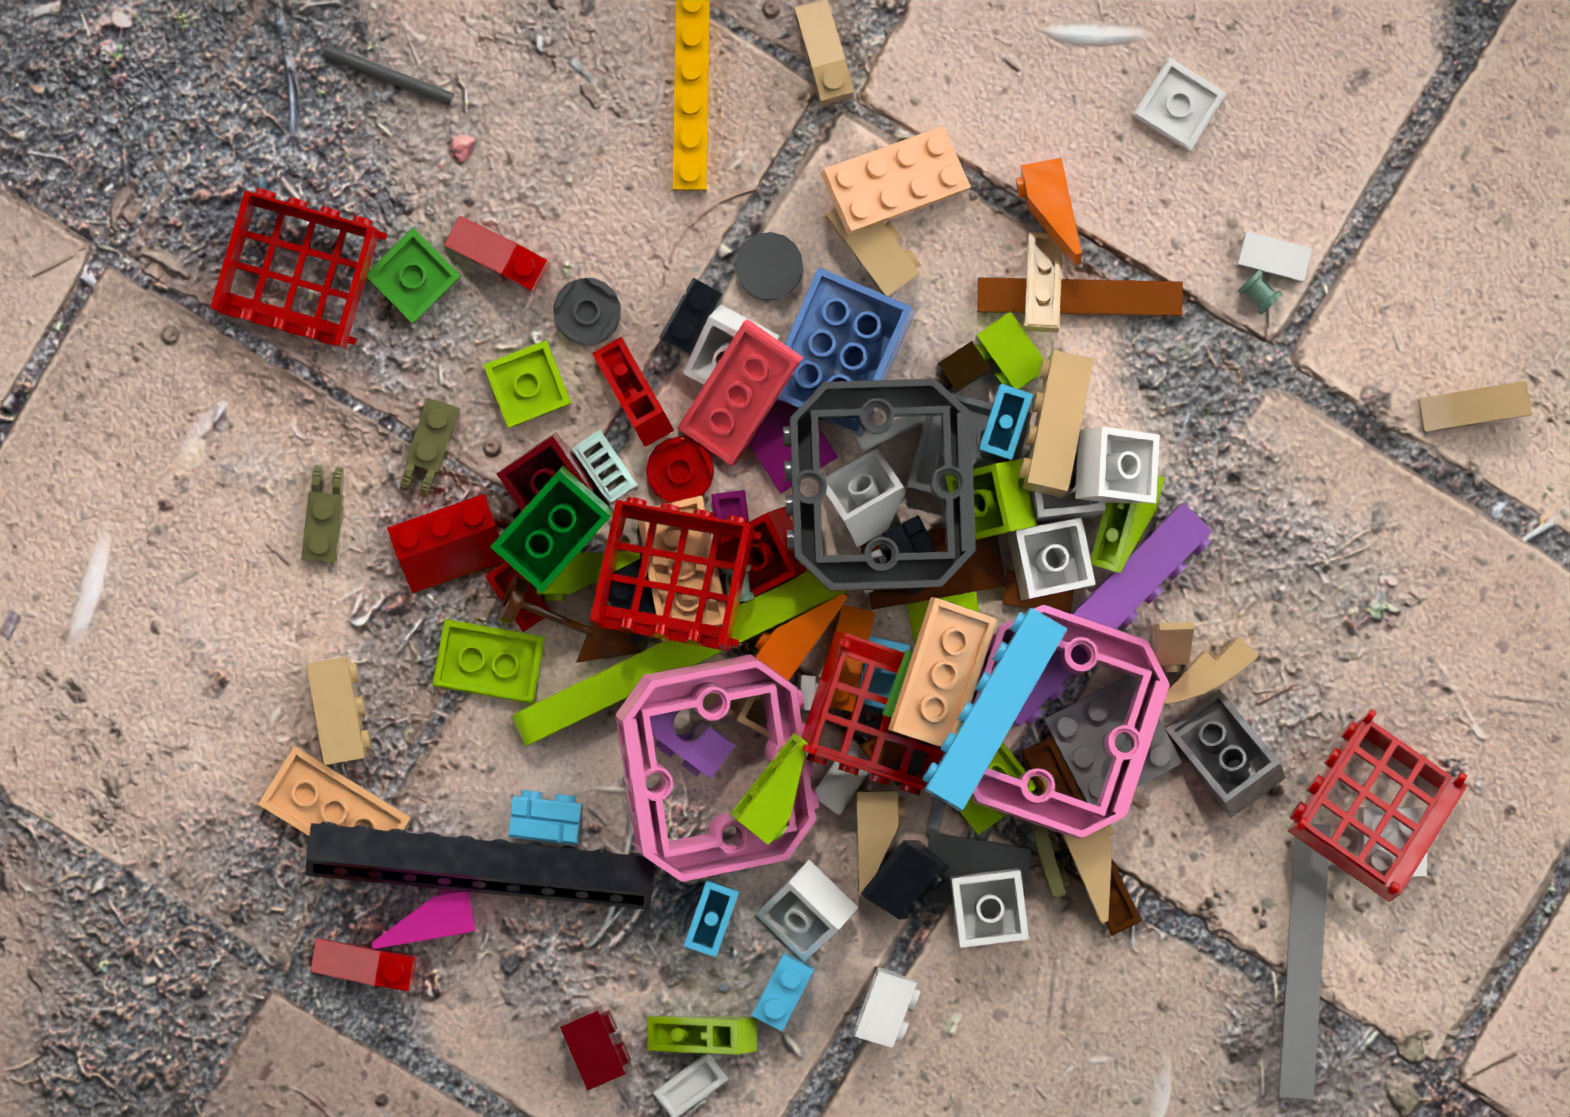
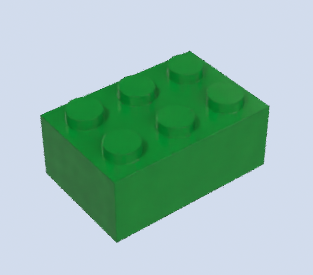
[491,466,614,593]

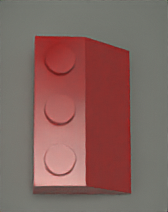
[387,494,505,593]

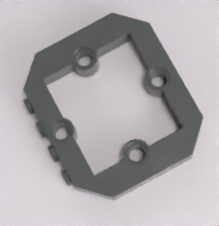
[783,379,976,592]

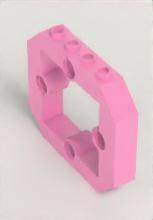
[971,605,1170,839]
[615,654,819,882]

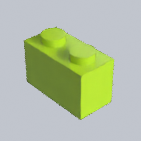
[975,312,1043,390]

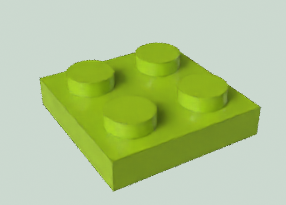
[483,340,572,429]

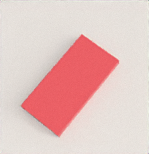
[677,319,804,467]

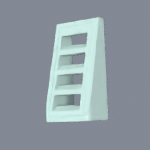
[572,429,638,505]

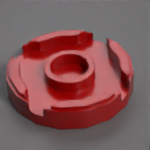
[646,436,714,503]

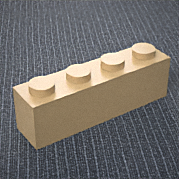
[1019,350,1094,498]

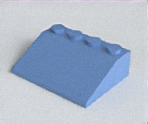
[777,267,916,437]

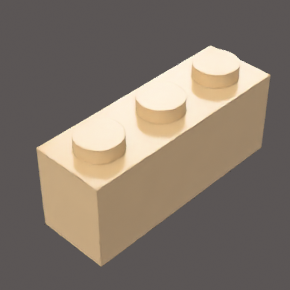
[826,208,921,297]
[306,656,372,765]

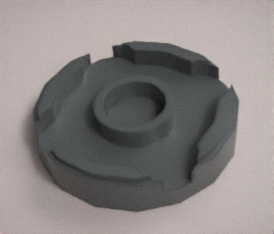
[735,232,803,301]
[553,278,621,346]

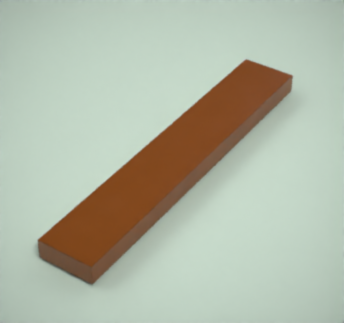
[977,277,1183,317]

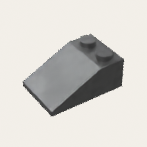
[1165,689,1286,818]

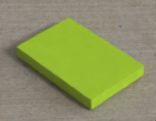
[432,619,546,704]

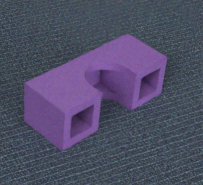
[650,710,735,779]

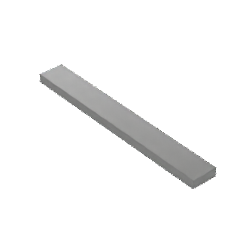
[1278,824,1331,1100]

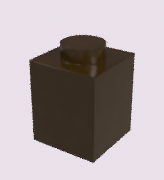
[935,341,991,393]

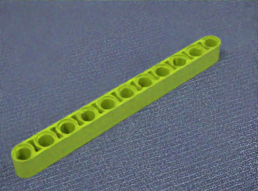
[511,554,847,747]

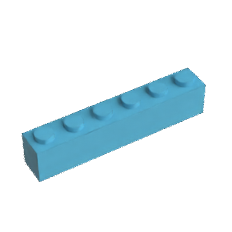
[922,607,1067,811]

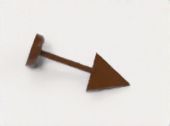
[498,576,642,663]

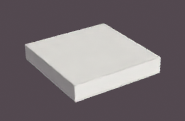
[1132,57,1227,152]

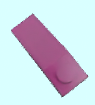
[372,889,477,949]

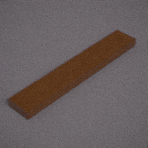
[1021,736,1143,936]

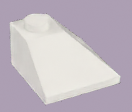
[825,448,906,547]

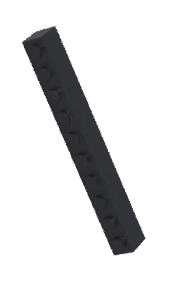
[306,822,655,910]

